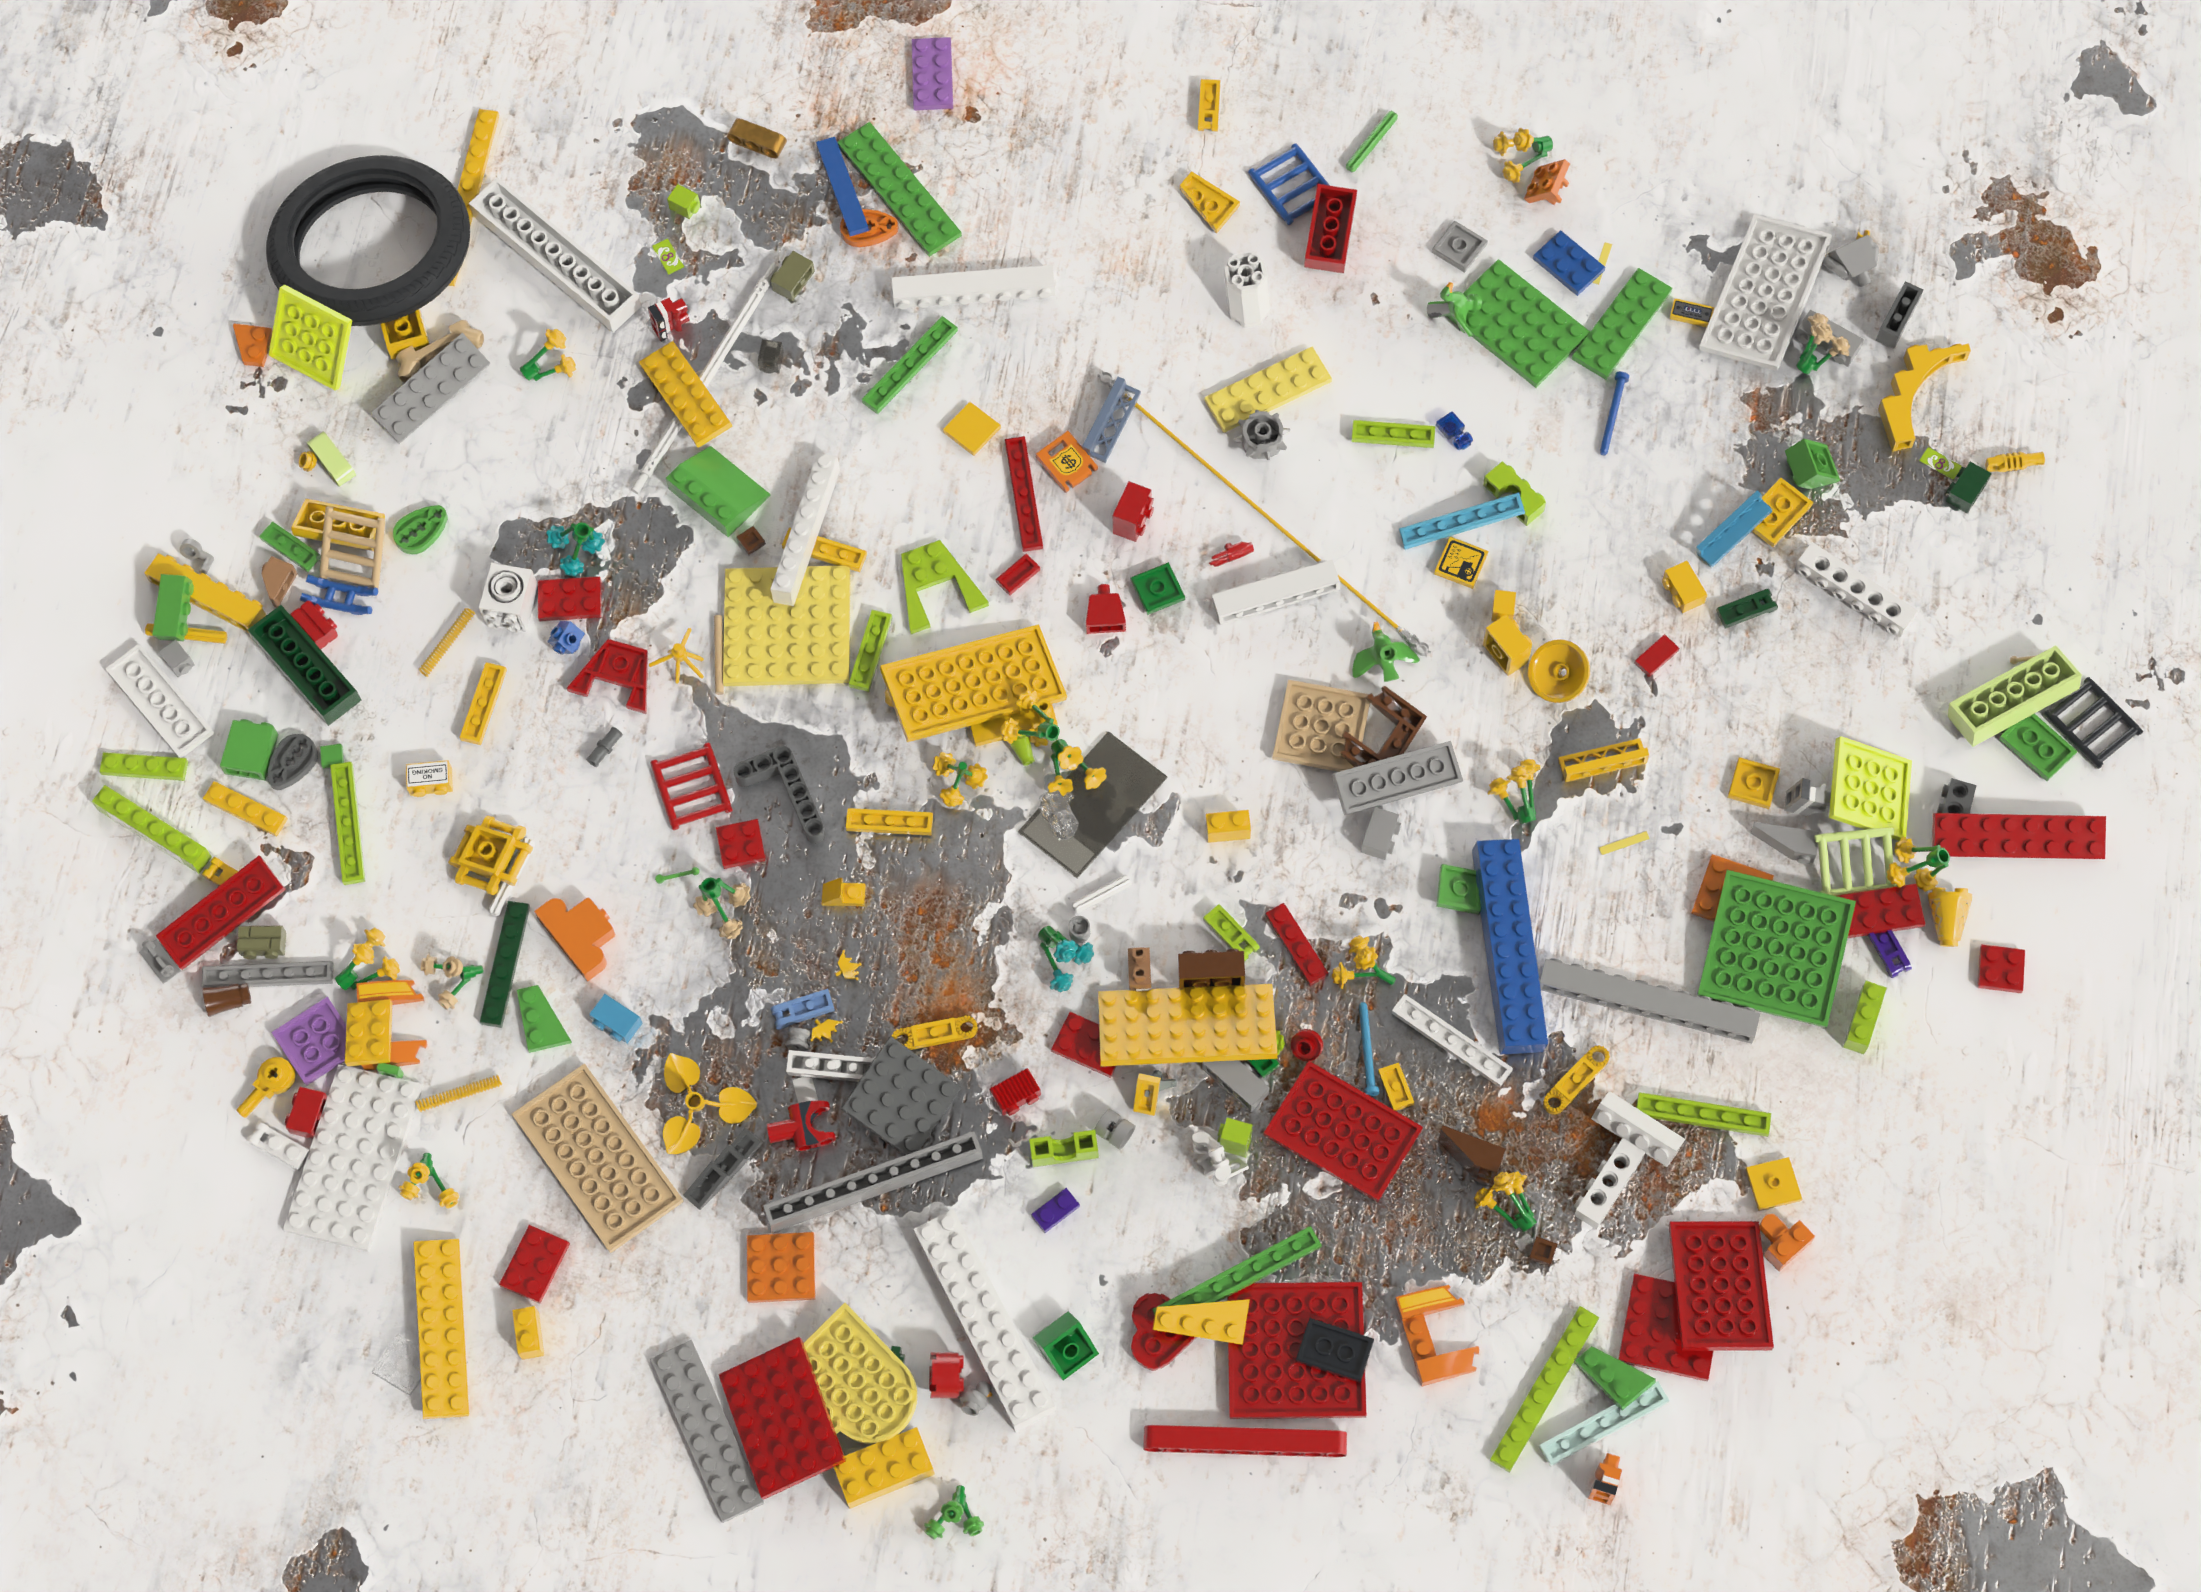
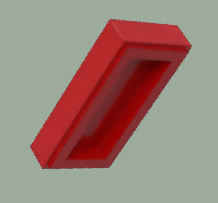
[996,553,1041,596]
[1634,634,1680,677]

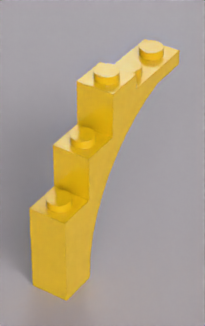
[1878,343,1971,452]

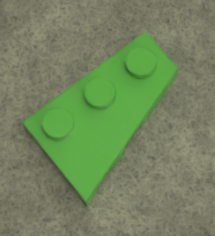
[517,985,572,1053]
[1575,1346,1656,1411]

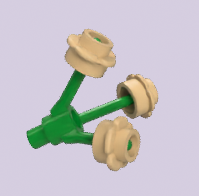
[421,954,484,1010]

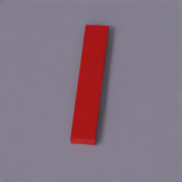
[1005,436,1043,552]

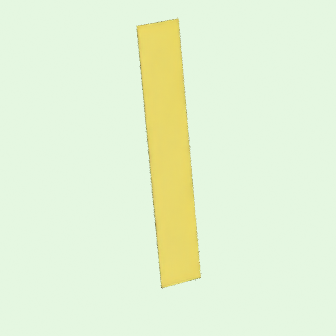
[1592,242,1612,285]
[1599,831,1650,855]

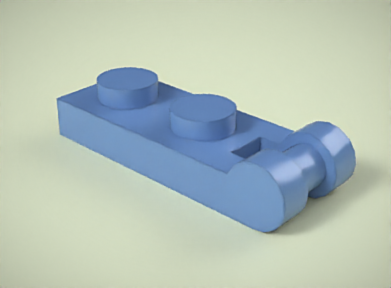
[770,989,835,1030]

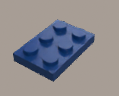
[1533,230,1605,296]

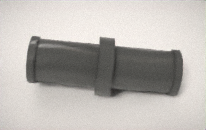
[586,727,623,767]

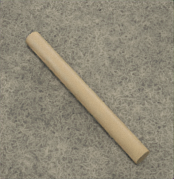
[714,615,724,695]

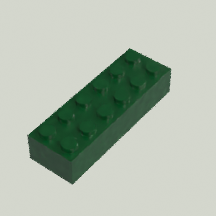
[248,605,362,726]

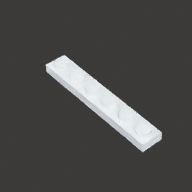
[1392,994,1513,1088]

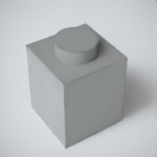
[159,639,195,677]

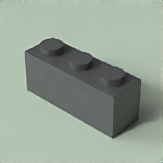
[1876,281,1924,349]

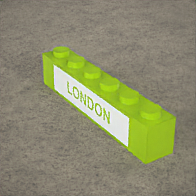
[91,785,212,874]

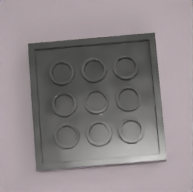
[840,1036,961,1155]

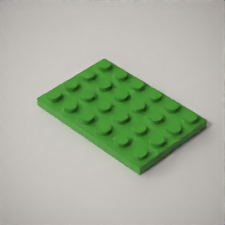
[1446,259,1590,388]

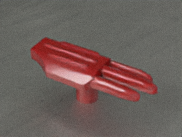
[1209,541,1254,567]

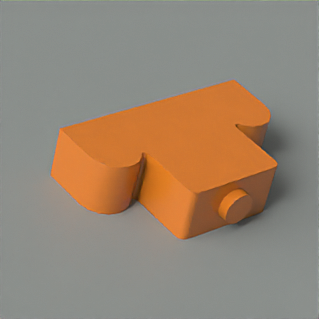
[534,898,616,982]

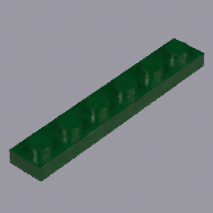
[480,901,530,1028]

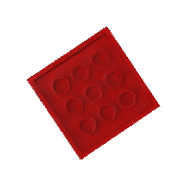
[1618,1273,1713,1382]

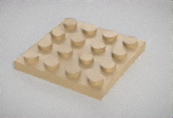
[1272,680,1370,772]

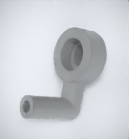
[179,539,214,574]

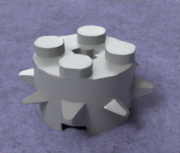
[1235,410,1291,460]

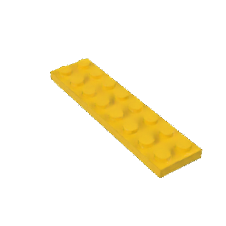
[413,1239,469,1419]

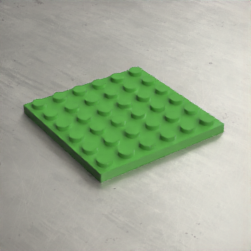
[1697,870,1856,1028]

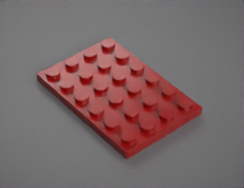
[1263,1061,1423,1202]
[1668,1221,1774,1351]
[718,1337,846,1499]

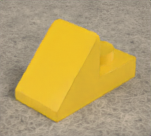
[821,878,866,907]

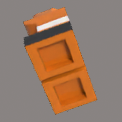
[1588,1453,1622,1505]

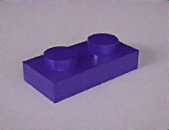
[1031,1188,1080,1233]

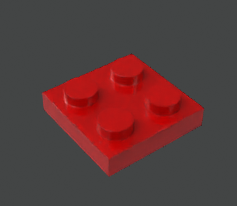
[716,819,766,869]
[1977,944,2025,993]

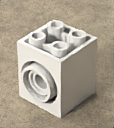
[479,563,538,632]

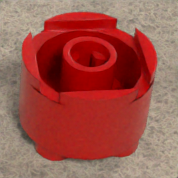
[929,1352,964,1398]

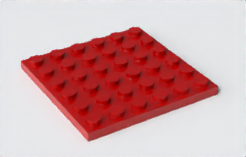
[1227,1282,1367,1419]

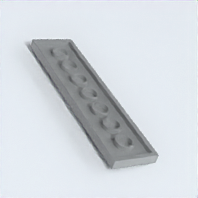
[650,1340,765,1523]

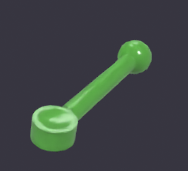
[655,867,700,884]

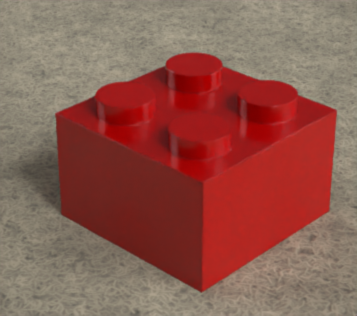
[1112,481,1154,542]

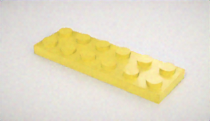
[1205,346,1332,433]

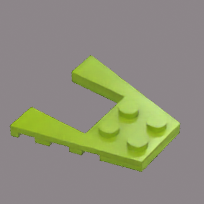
[901,540,989,634]

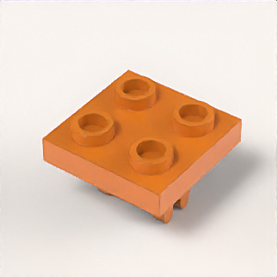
[1524,159,1570,205]

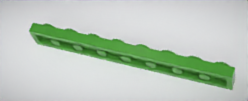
[1152,1226,1322,1315]

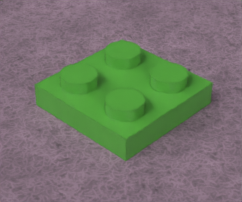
[1436,864,1481,915]

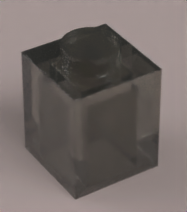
[758,339,784,374]

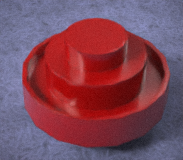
[1291,1029,1323,1062]

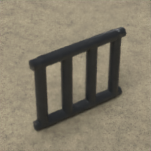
[2044,677,2144,769]

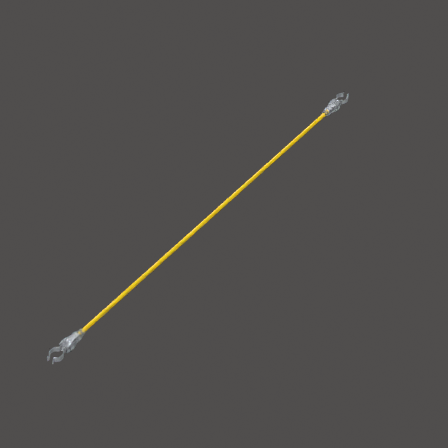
[1098,371,1431,658]

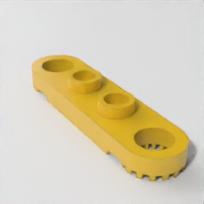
[891,1016,978,1050]
[1543,1045,1610,1115]

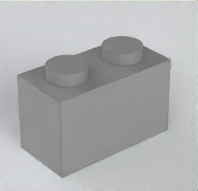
[1361,807,1402,860]

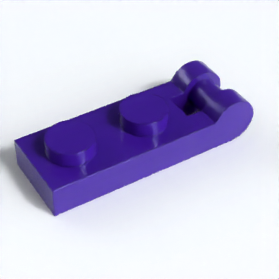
[1868,930,1912,978]

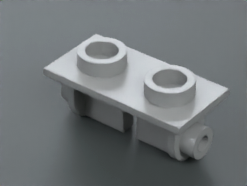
[139,939,181,984]

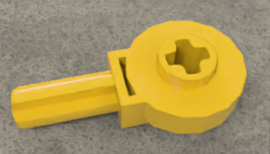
[236,1057,296,1118]

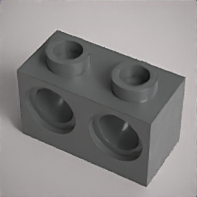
[1937,778,1977,814]

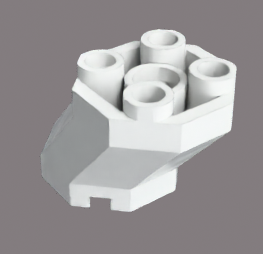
[1224,253,1270,328]

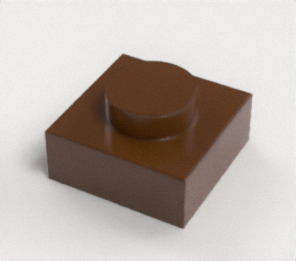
[736,526,766,555]
[1529,1236,1558,1266]

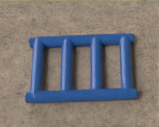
[1248,143,1330,225]

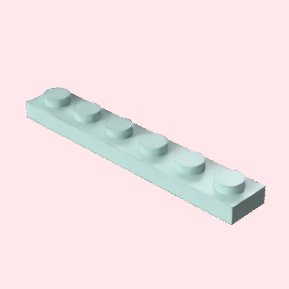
[1539,1381,1670,1467]

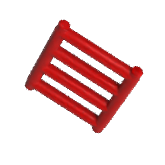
[650,743,733,830]

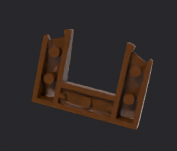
[1340,686,1427,767]

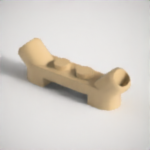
[396,320,484,383]

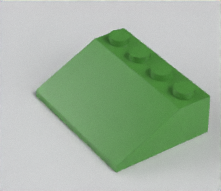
[666,446,771,537]

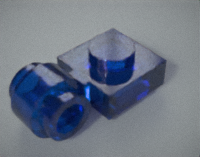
[1436,411,1473,450]

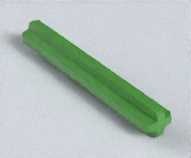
[1346,110,1398,172]

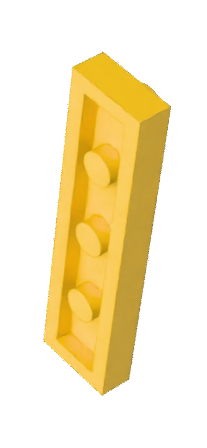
[782,528,867,572]
[459,662,507,745]
[203,781,288,837]
[846,808,933,836]

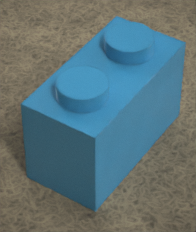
[589,994,643,1044]

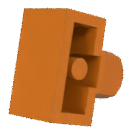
[1760,1214,1815,1272]

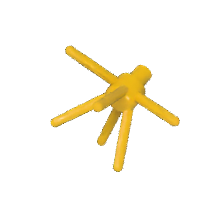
[649,628,704,684]

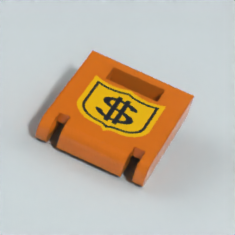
[1035,431,1098,493]

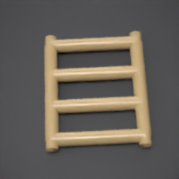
[319,506,385,588]

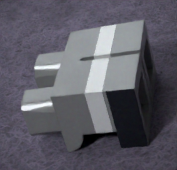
[1784,778,1831,816]

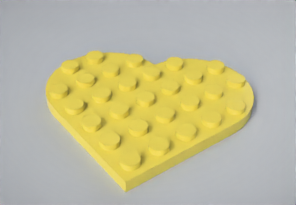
[804,1303,917,1444]

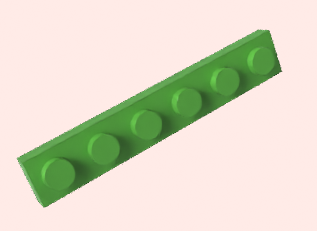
[862,316,958,414]

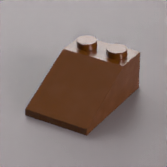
[1438,1125,1506,1185]

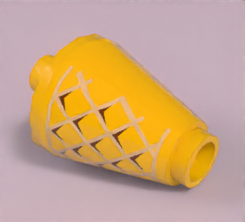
[1928,887,1972,947]

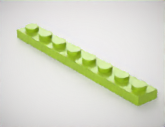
[1490,1306,1600,1473]

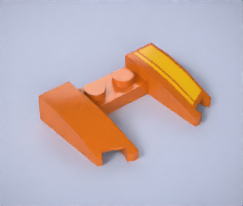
[356,980,427,1071]
[1395,1285,1480,1387]

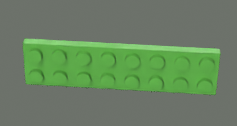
[837,122,962,257]

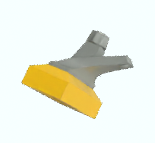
[1133,1070,1177,1116]

